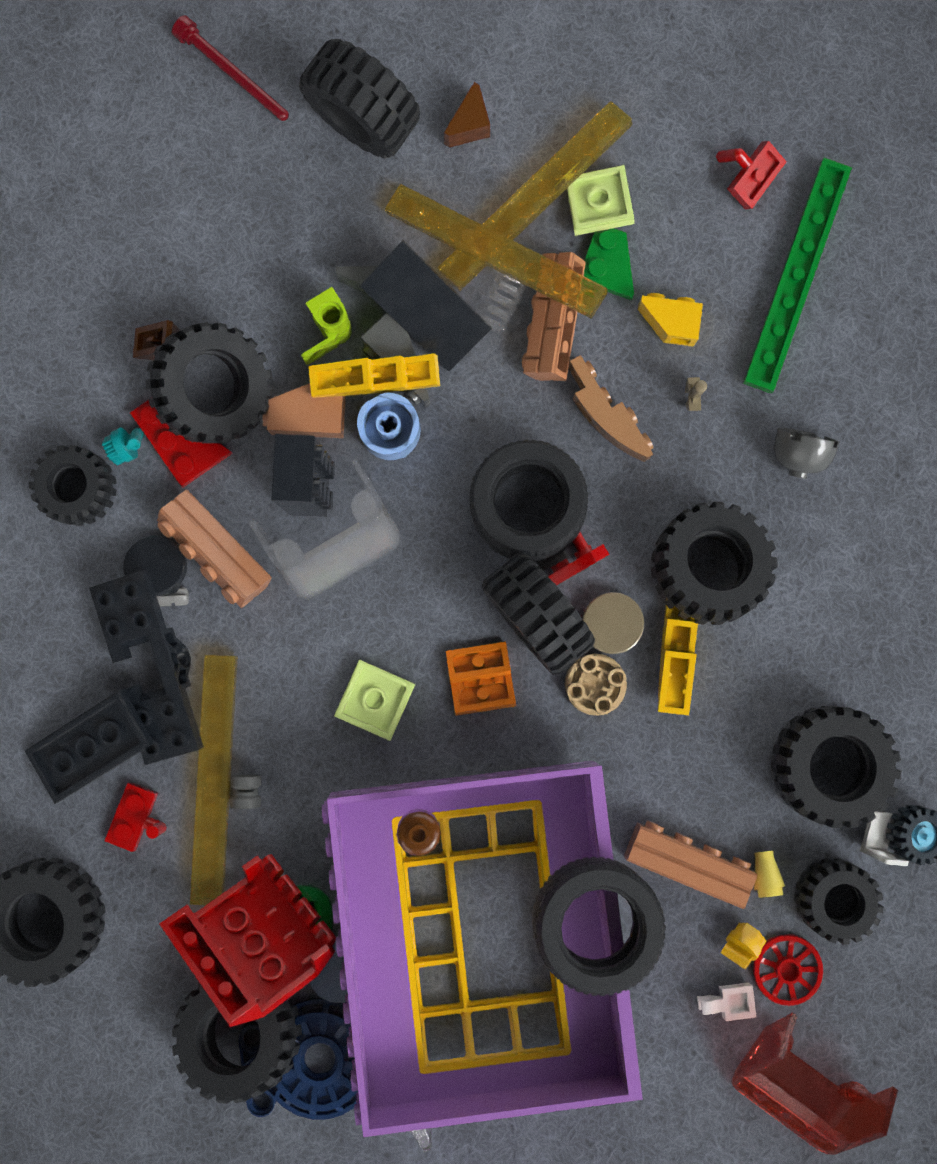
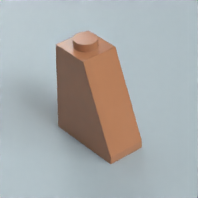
[263,383,346,438]

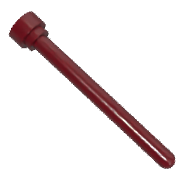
[171,15,289,121]

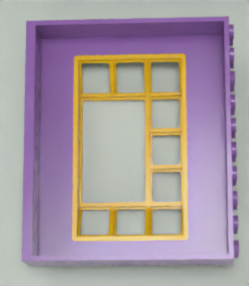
[322,761,643,1137]

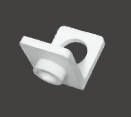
[860,811,909,866]

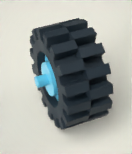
[886,805,937,865]

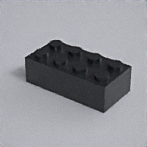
[271,434,335,517]

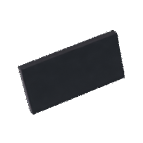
[360,240,492,371]
[25,689,154,804]

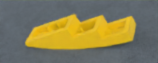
[309,354,440,398]
[657,597,698,715]

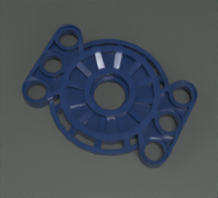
[238,998,358,1120]

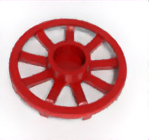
[753,934,823,1006]

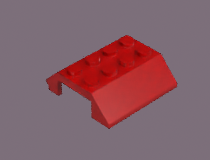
[159,854,336,1027]

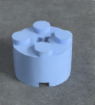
[357,393,421,460]

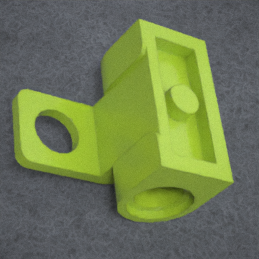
[301,287,352,365]

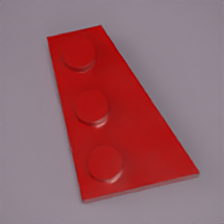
[130,400,233,488]

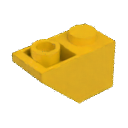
[638,293,703,347]

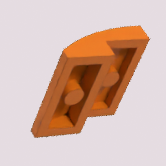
[446,642,516,716]

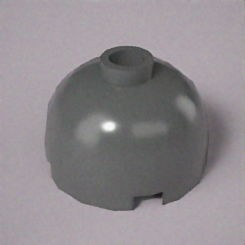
[774,428,840,479]

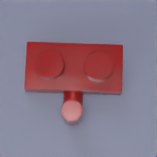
[716,141,787,210]
[548,532,610,586]
[104,782,167,852]

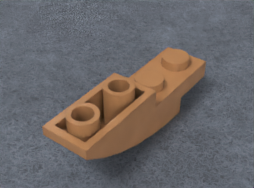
[568,355,653,462]

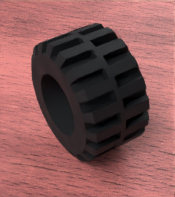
[29,445,117,526]
[794,858,884,945]

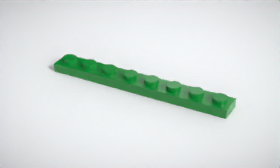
[742,158,852,394]

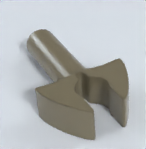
[685,377,707,411]

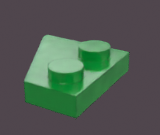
[582,228,634,300]

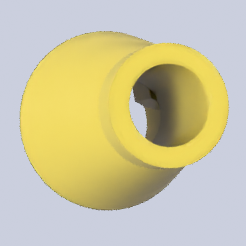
[754,851,785,898]

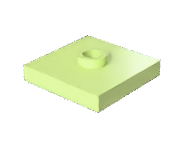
[565,165,635,236]
[334,660,416,741]

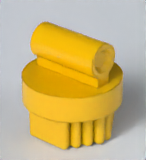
[721,923,766,969]

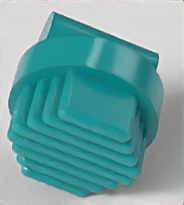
[102,427,144,466]

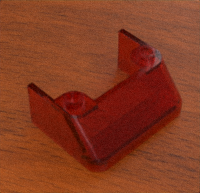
[731,1012,898,1155]

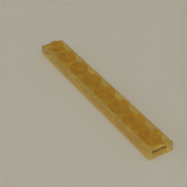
[437,101,633,291]
[385,184,608,319]
[190,655,238,905]

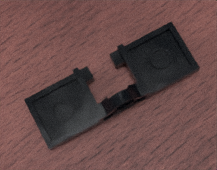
[89,569,204,765]

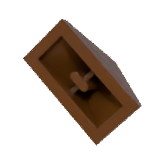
[444,82,490,148]
[133,320,180,360]

